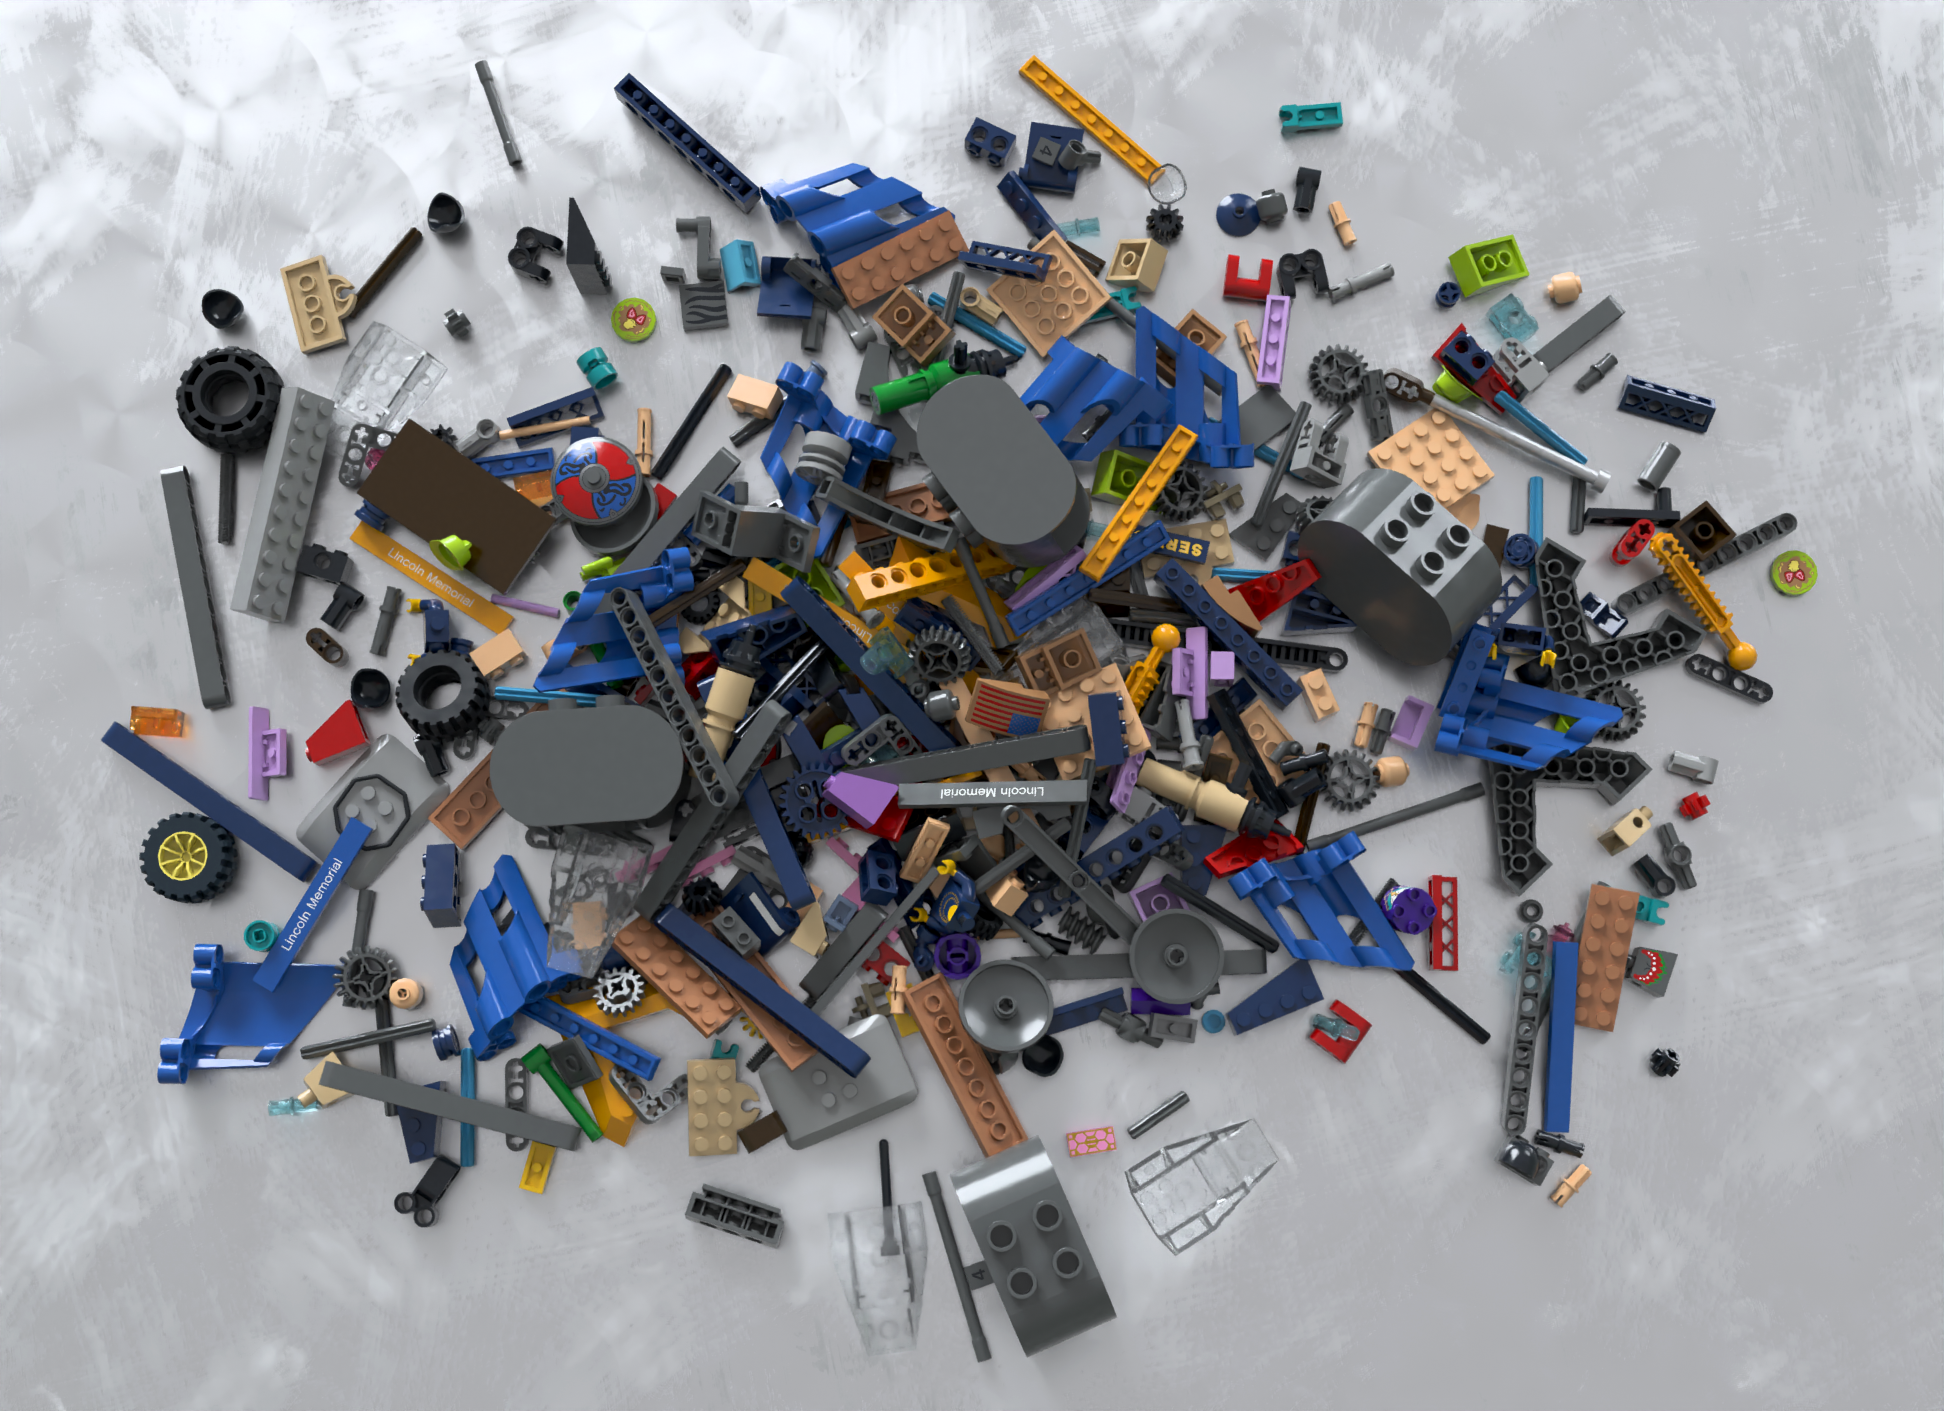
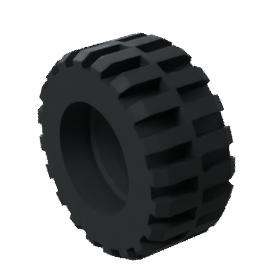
[395,650,491,742]

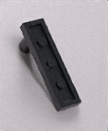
[1584,487,1681,528]

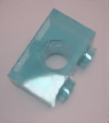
[1486,293,1539,350]

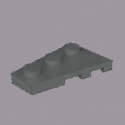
[1229,493,1301,562]

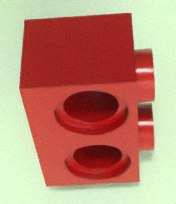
[681,652,718,701]
[856,934,911,986]

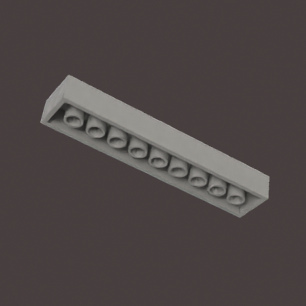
[230,387,335,622]

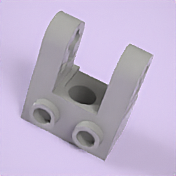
[1493,337,1550,403]
[1290,418,1349,489]
[1117,786,1179,836]

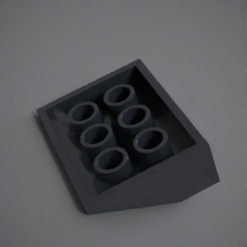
[566,197,612,295]

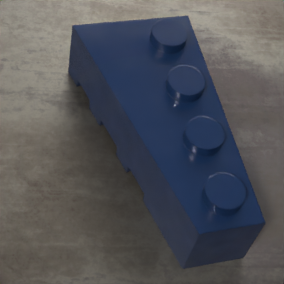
[700,604,808,668]
[1225,959,1324,1036]

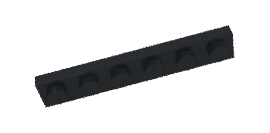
[1206,688,1289,820]

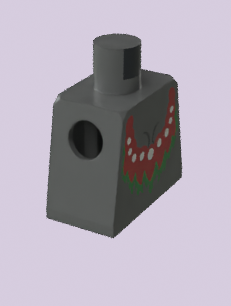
[1624,947,1678,998]

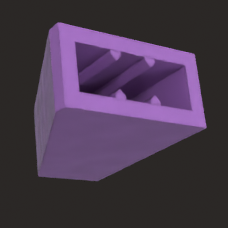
[822,772,899,829]

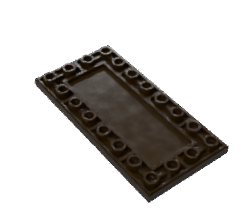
[357,418,558,596]

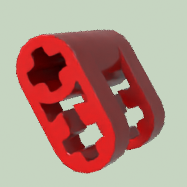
[1223,254,1273,301]
[1609,519,1655,567]
[1308,999,1372,1064]

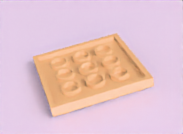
[986,230,1113,358]
[1367,408,1495,509]
[1042,662,1152,780]
[1202,699,1311,804]

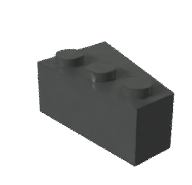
[1138,661,1183,742]

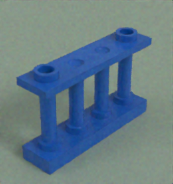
[1436,623,1495,718]

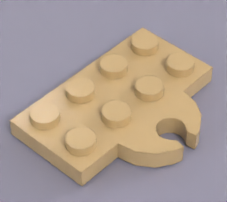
[280,255,357,354]
[1140,519,1234,586]
[687,1058,759,1156]

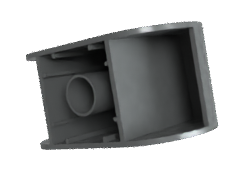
[917,375,1090,568]
[1297,468,1502,666]
[490,695,692,836]
[949,1135,1117,1358]

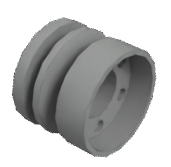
[795,431,852,486]

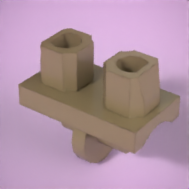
[1202,480,1245,520]
[851,982,893,1020]

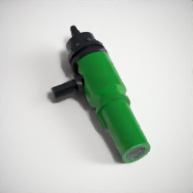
[869,340,1019,415]

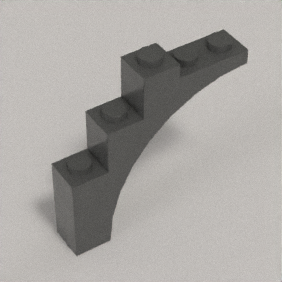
[855,341,926,467]
[815,475,961,553]

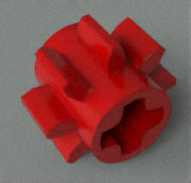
[1679,792,1710,820]

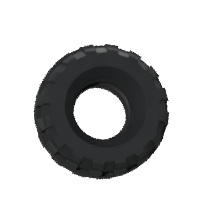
[176,346,285,454]

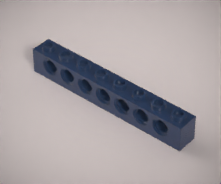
[614,73,761,213]
[1153,558,1303,711]
[1014,806,1185,929]

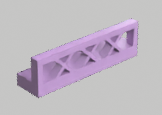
[1256,295,1291,391]
[1004,545,1087,611]

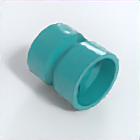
[577,347,618,390]
[244,920,282,953]

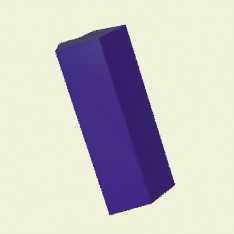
[1130,988,1191,1015]

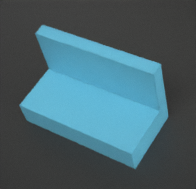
[719,239,761,292]

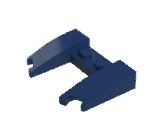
[782,687,892,788]

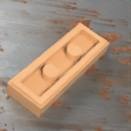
[899,817,950,883]

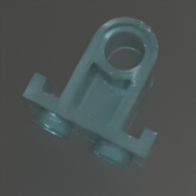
[860,626,915,679]
[1499,931,1552,979]

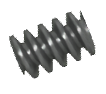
[1058,906,1108,955]

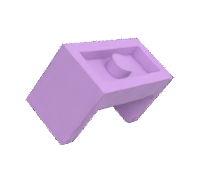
[1209,651,1234,687]
[1388,695,1435,751]

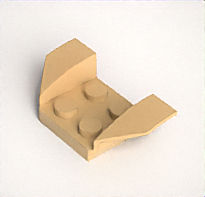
[679,576,752,654]

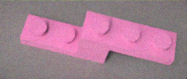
[826,837,900,944]
[615,844,736,889]

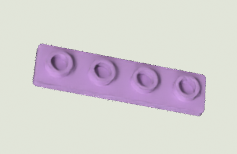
[1171,626,1208,720]
[248,706,287,801]
[1106,724,1151,813]

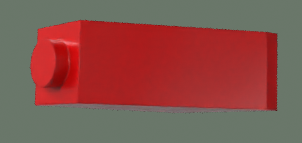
[305,700,371,766]

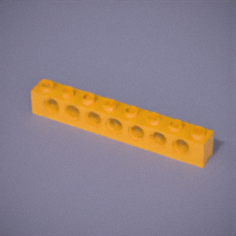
[846,542,1016,612]

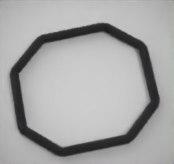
[333,774,410,851]

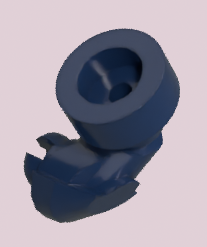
[913,922,941,972]

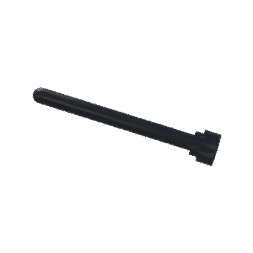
[879,1139,900,1256]

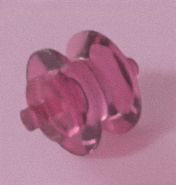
[365,448,385,470]
[1548,922,1575,943]

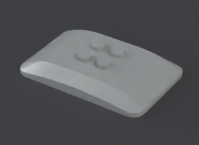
[296,734,450,890]
[758,1014,918,1150]

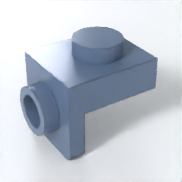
[823,893,859,932]

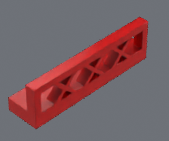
[1428,875,1458,971]

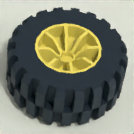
[139,812,238,904]

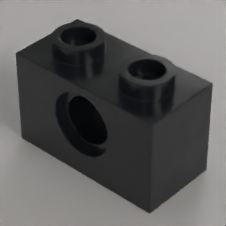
[296,543,354,586]

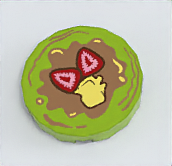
[611,298,657,343]
[1770,550,1818,596]

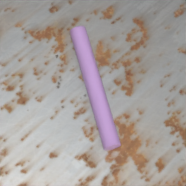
[491,594,560,618]

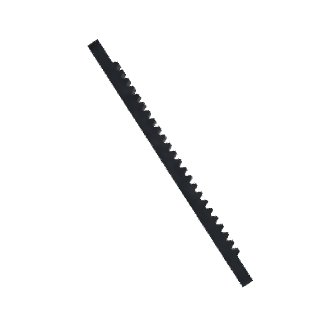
[1073,615,1348,672]

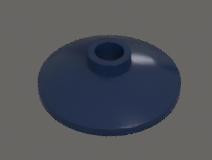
[1216,193,1260,237]

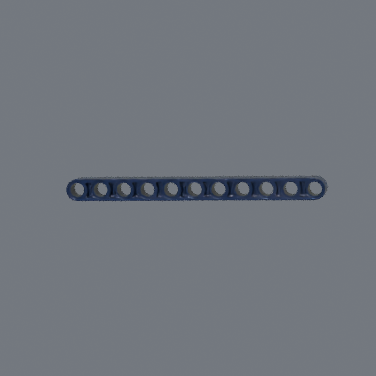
[780,576,963,776]
[696,673,816,912]
[101,721,318,882]
[653,904,871,1078]

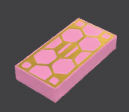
[1066,1126,1117,1157]

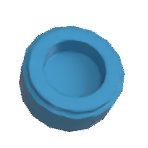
[1201,1010,1225,1033]

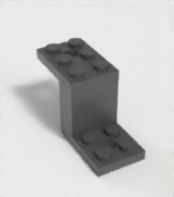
[691,491,820,573]

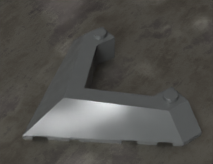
[1534,537,1708,696]
[1488,743,1653,896]

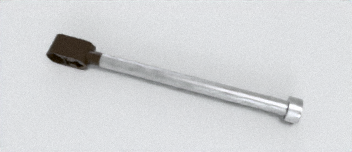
[1384,368,1612,494]

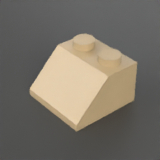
[1105,238,1168,292]
[790,901,830,959]

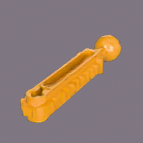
[1648,532,1757,671]
[1096,624,1181,772]

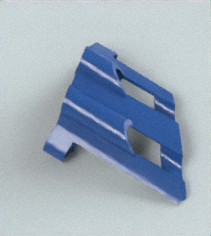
[760,163,955,290]
[1119,306,1254,469]
[1020,335,1173,462]
[760,362,897,559]
[533,547,694,693]
[1434,652,1624,771]
[1228,831,1415,971]
[449,854,587,1062]

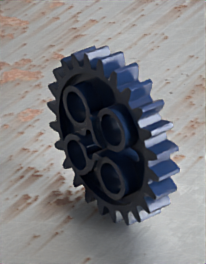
[778,763,850,840]

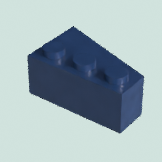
[1280,590,1357,636]
[1088,690,1130,767]
[1179,825,1227,896]
[420,843,461,928]
[397,1081,446,1164]

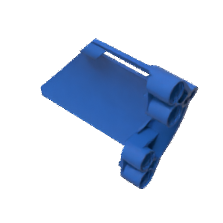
[157,944,348,1084]

